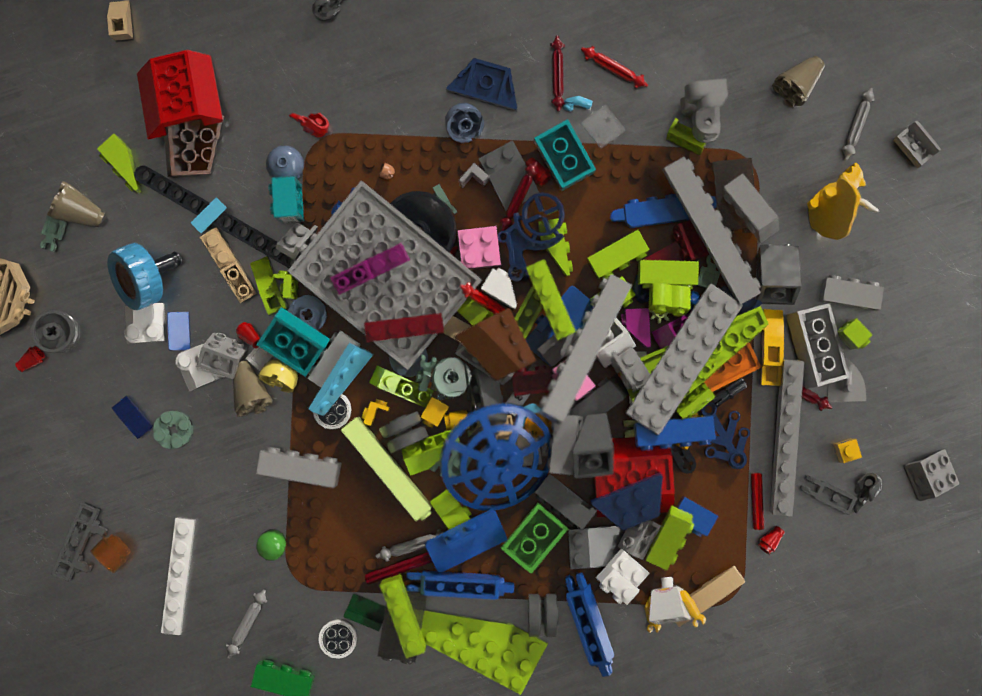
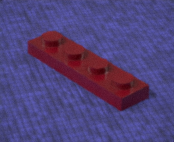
[364,313,444,342]

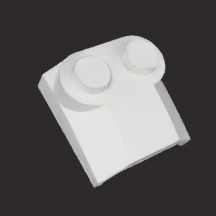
[124,303,166,344]
[175,344,224,391]

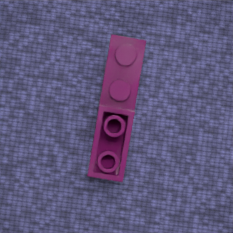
[330,243,410,295]

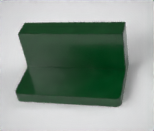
[343,594,388,631]

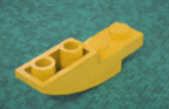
[760,309,784,386]

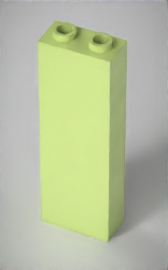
[341,417,432,521]

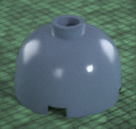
[445,103,484,143]
[266,146,304,179]

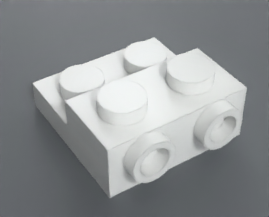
[596,548,650,605]

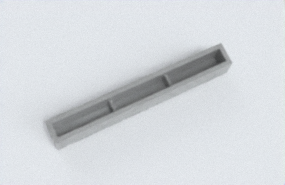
[662,157,761,305]
[538,274,632,425]
[770,359,804,516]

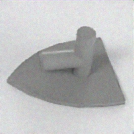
[827,357,866,402]

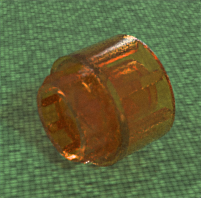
[90,534,130,573]

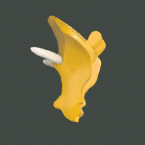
[807,163,879,240]

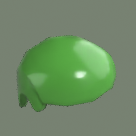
[256,529,286,561]

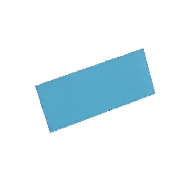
[191,197,227,233]

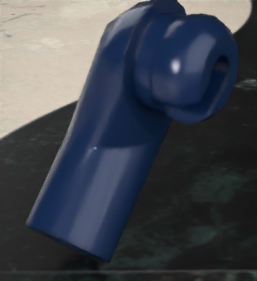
[632,275,649,303]

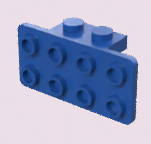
[526,286,593,366]
[425,509,507,573]

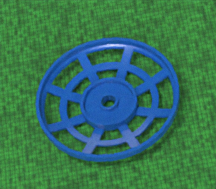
[440,404,552,511]

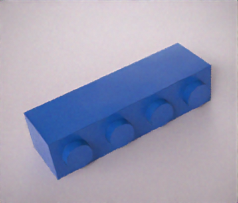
[633,416,716,451]

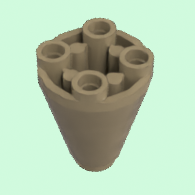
[772,56,825,107]
[47,181,105,227]
[233,361,272,417]

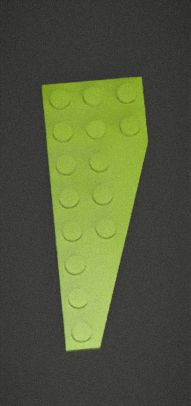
[619,306,769,404]

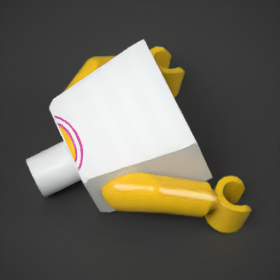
[644,577,706,633]

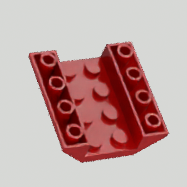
[137,50,223,140]
[595,437,675,517]

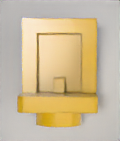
[362,399,390,426]

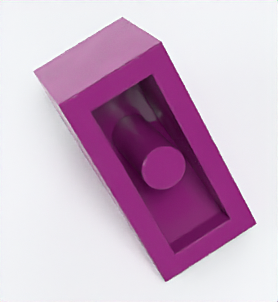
[621,308,651,348]
[652,313,689,349]

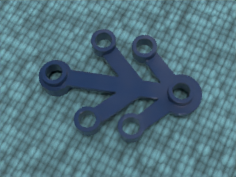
[701,402,750,469]

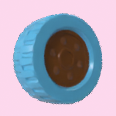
[107,243,182,310]

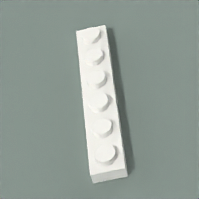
[161,518,196,635]

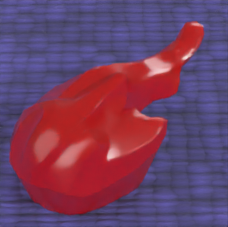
[289,113,329,137]

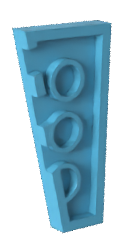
[308,343,374,416]

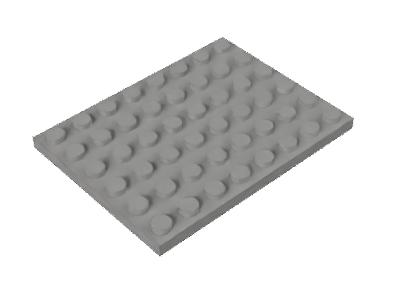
[288,181,482,370]

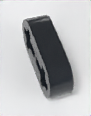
[671,444,696,474]

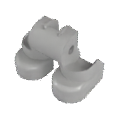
[680,79,728,143]

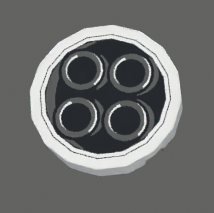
[313,394,352,429]
[318,619,357,659]

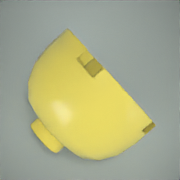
[259,359,298,393]

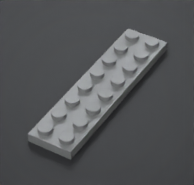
[625,284,743,435]

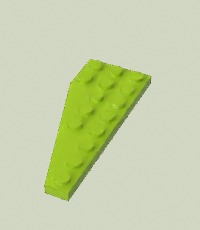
[385,607,548,695]

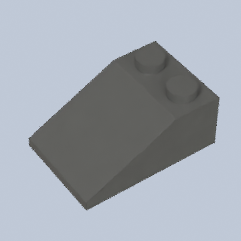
[479,140,539,211]
[568,525,627,569]

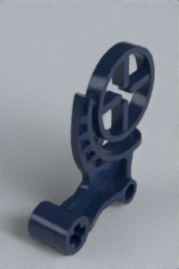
[498,193,565,282]

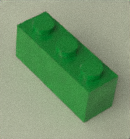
[251,660,315,696]

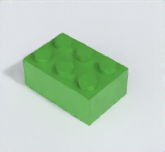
[501,502,568,573]

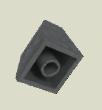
[756,244,801,305]
[573,413,613,479]

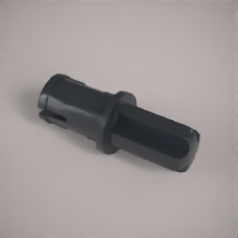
[711,378,747,408]

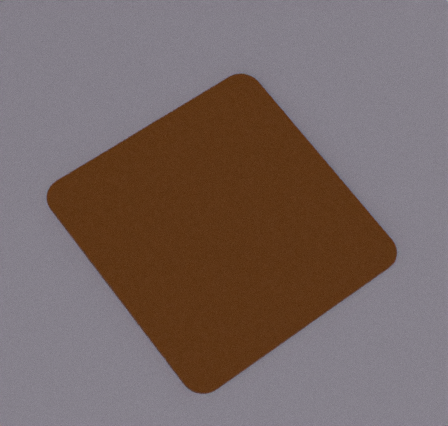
[285,133,760,607]

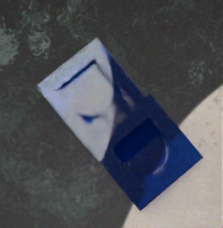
[112,395,153,439]

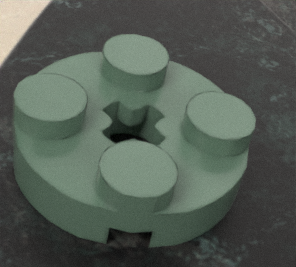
[432,357,471,397]
[153,411,193,449]

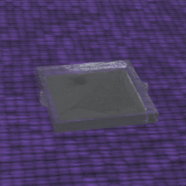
[581,105,626,149]

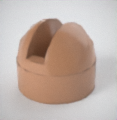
[379,163,395,180]

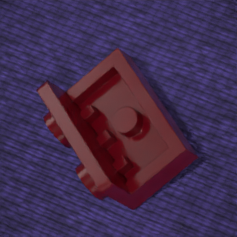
[673,221,709,261]
[512,365,551,396]

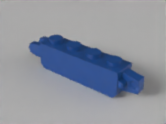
[609,194,717,228]
[406,571,514,600]
[565,573,615,677]

